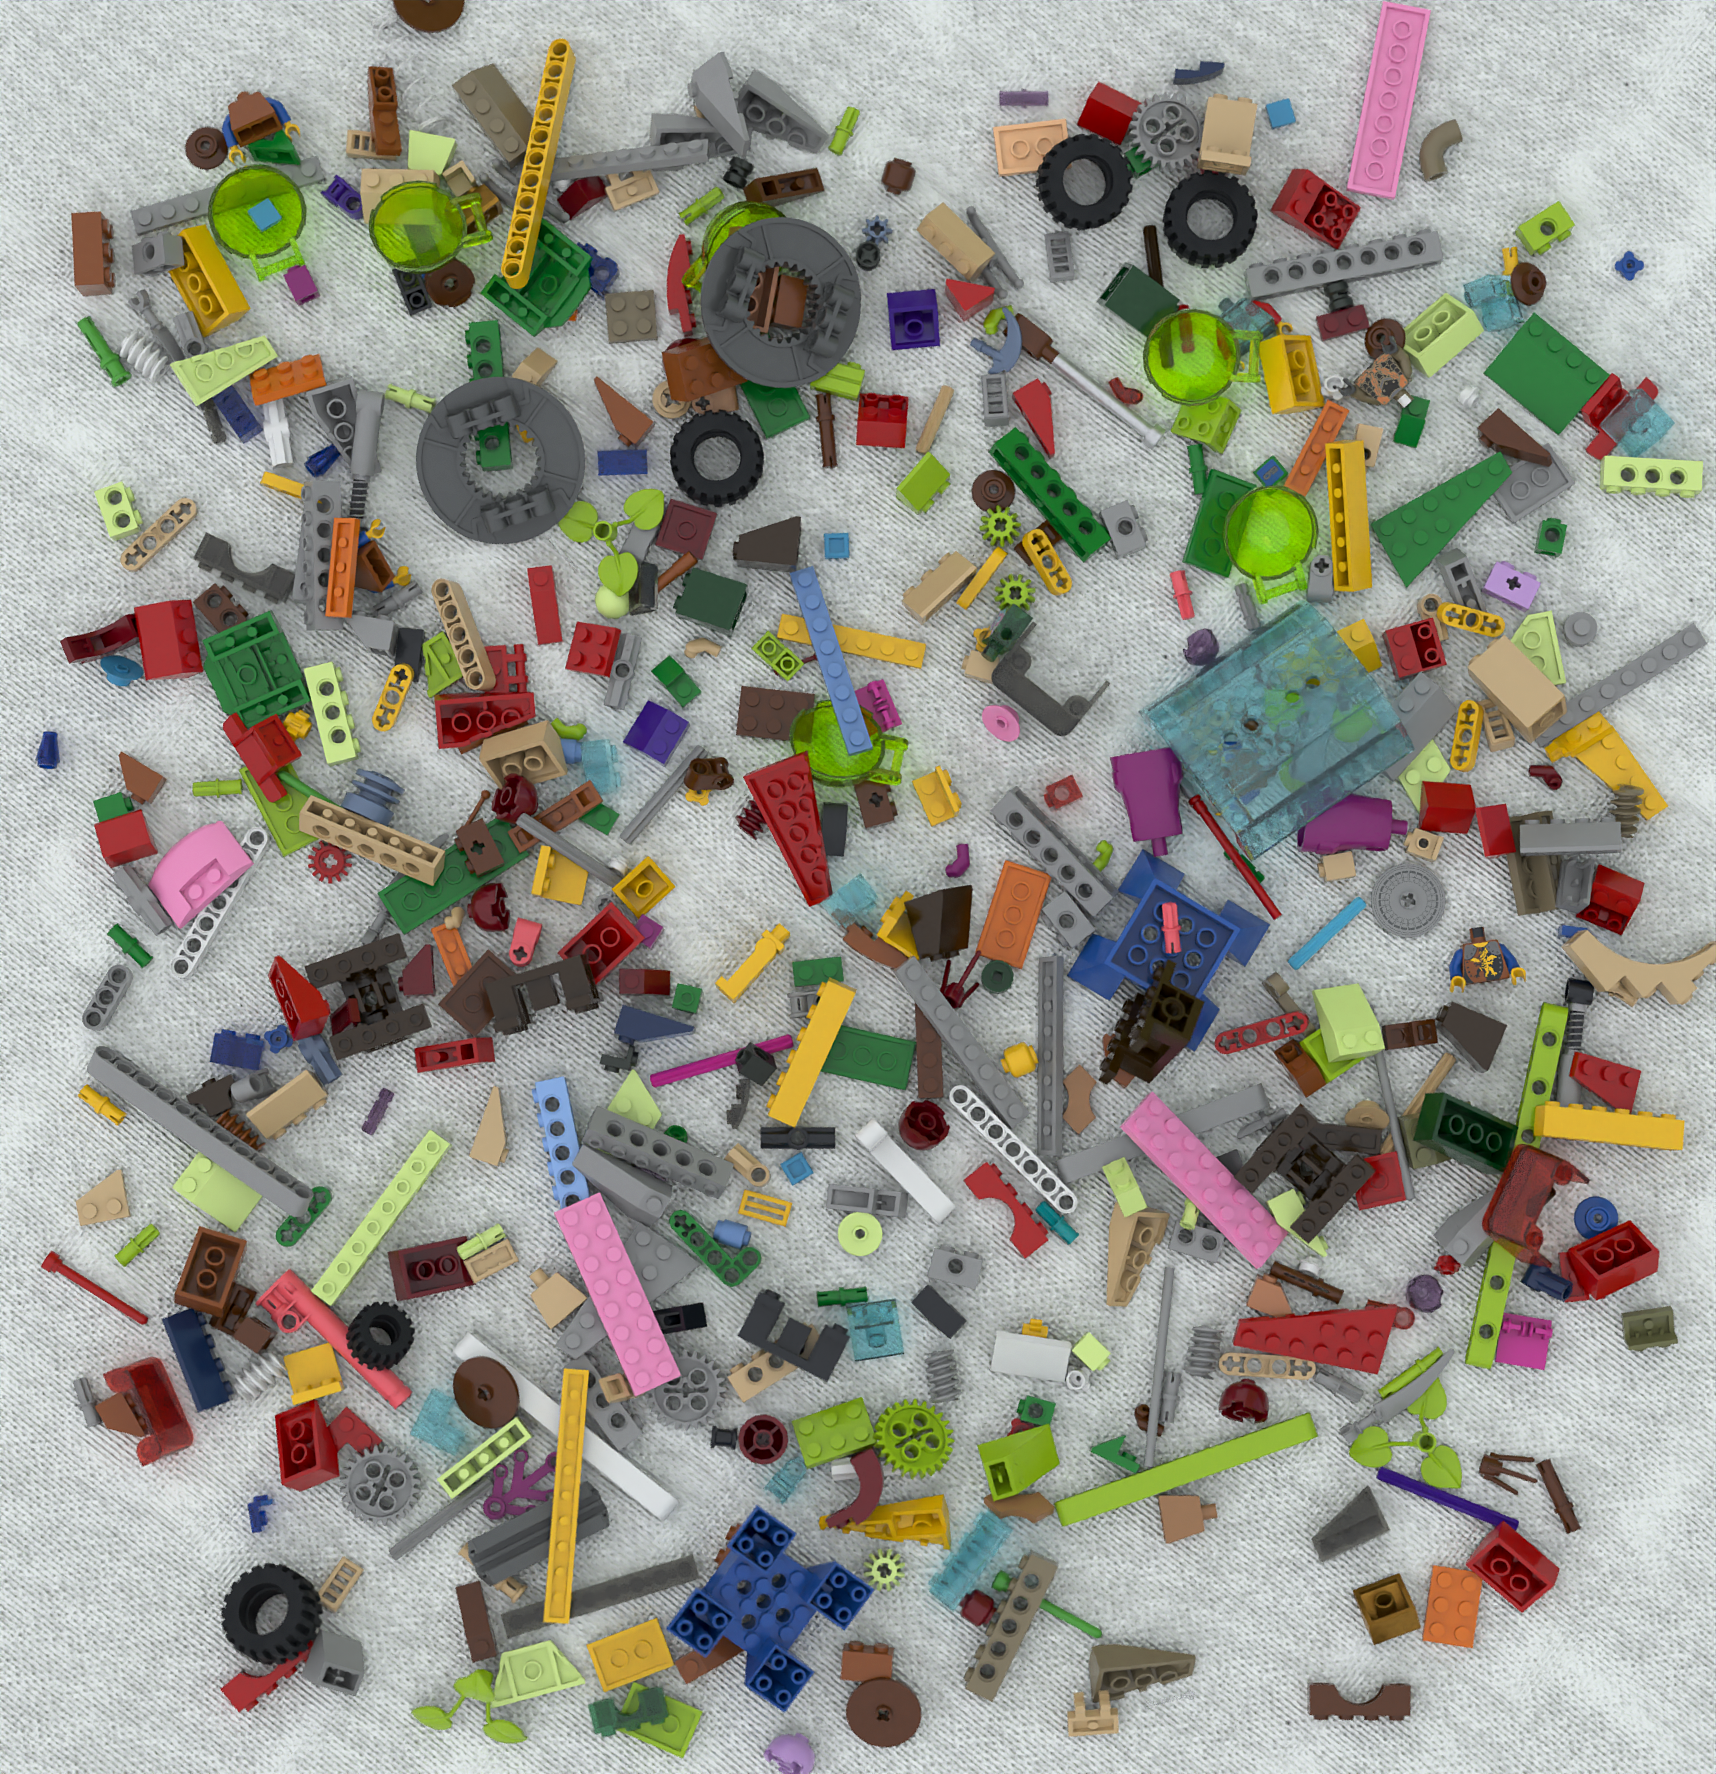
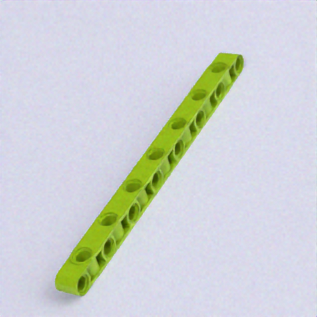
[1465,1002,1568,1370]

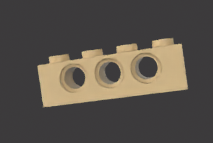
[727,1322,820,1403]

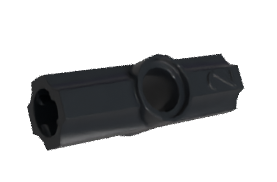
[760,1126,835,1150]

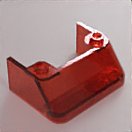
[1482,1144,1590,1268]

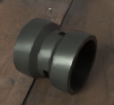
[722,156,754,190]
[856,241,880,271]
[1323,281,1354,313]

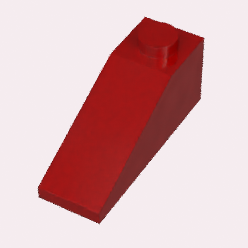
[1012,378,1055,459]
[527,565,563,645]
[414,1037,495,1073]

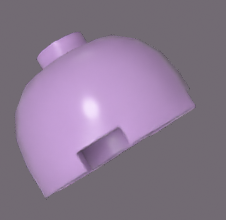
[764,1733,815,1774]

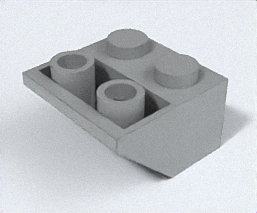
[345,610,399,657]
[301,1629,365,1697]

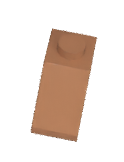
[1246,1273,1294,1317]

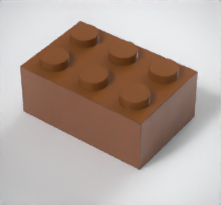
[71,211,116,296]
[662,337,747,402]
[174,1226,247,1318]

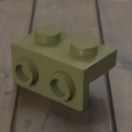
[1621,1306,1678,1351]

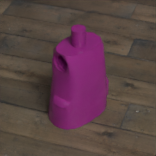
[1110,746,1184,857]
[1297,783,1408,855]

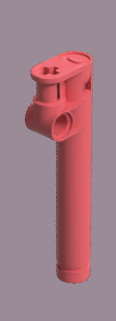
[255,1269,413,1410]

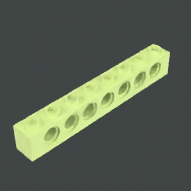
[311,1130,452,1306]

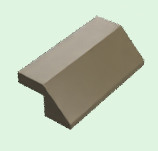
[1506,811,1562,916]

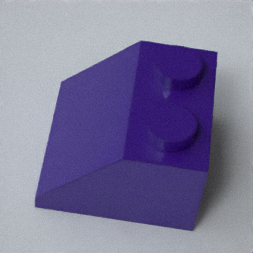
[886,289,940,350]
[623,700,690,767]

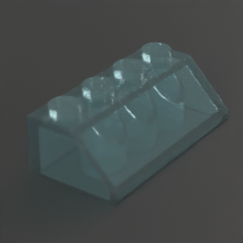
[927,1510,1013,1611]

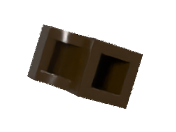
[186,1074,237,1118]

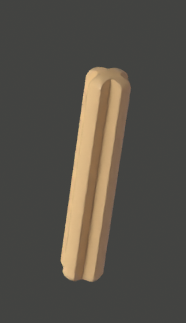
[916,385,954,455]

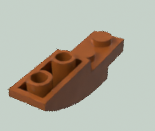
[368,66,402,156]
[831,908,909,969]

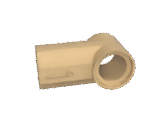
[1417,594,1449,642]
[724,1143,771,1188]

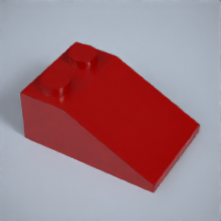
[558,902,645,987]
[268,955,331,1041]
[275,1399,340,1492]

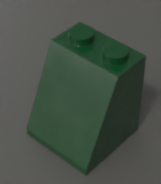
[1097,262,1180,340]
[673,567,749,637]

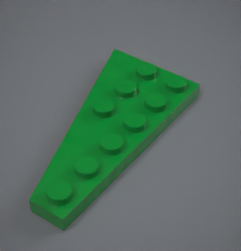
[1370,451,1512,589]

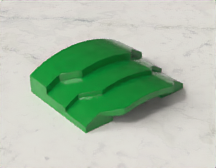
[480,217,593,337]
[202,610,311,729]

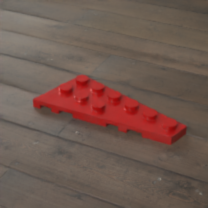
[743,751,833,907]
[1232,1304,1398,1375]

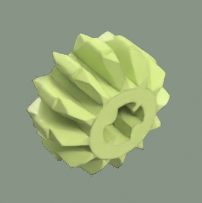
[863,1548,905,1591]

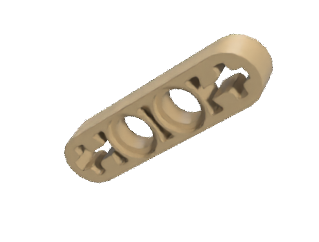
[120,498,198,572]
[1218,1352,1316,1380]

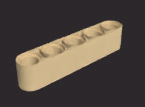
[431,578,496,692]

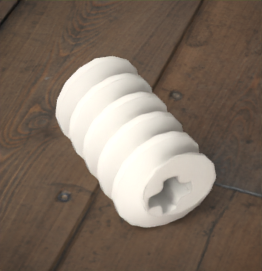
[116,330,169,384]
[233,1349,288,1403]

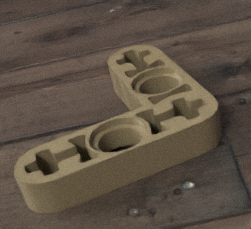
[1262,972,1316,1038]

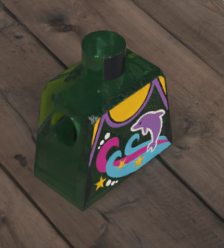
[981,603,1033,662]

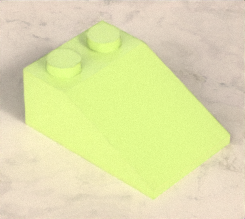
[1312,983,1385,1063]
[172,1152,263,1233]

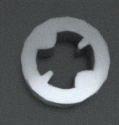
[594,895,617,914]

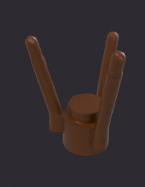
[1478,1452,1538,1495]

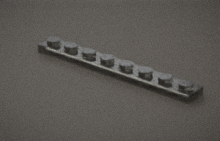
[501,1554,700,1638]

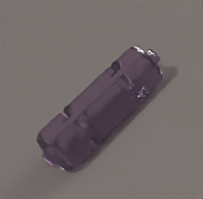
[361,1088,394,1135]

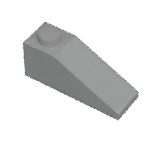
[1435,548,1487,626]

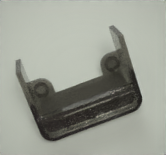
[991,622,1110,737]

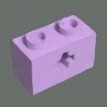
[1481,561,1541,613]

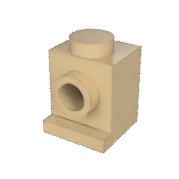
[1403,828,1444,863]

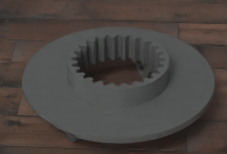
[700,217,861,388]
[416,377,585,544]

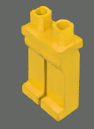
[715,923,790,1003]

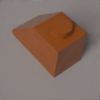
[118,752,167,805]

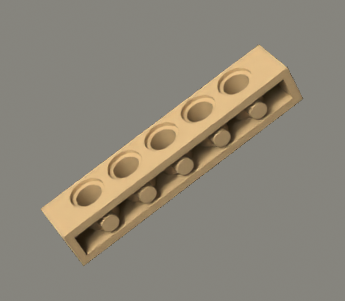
[299,795,445,886]

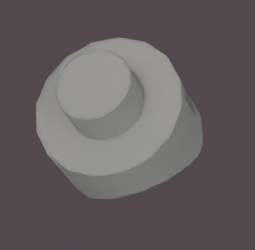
[1563,612,1597,647]

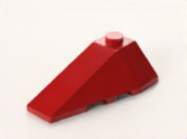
[434,692,536,749]

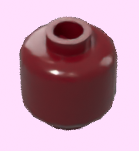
[958,1589,997,1627]

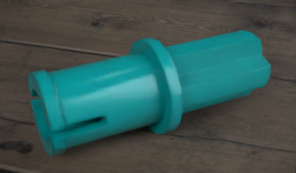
[1035,1201,1079,1245]

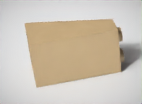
[1467,635,1567,744]

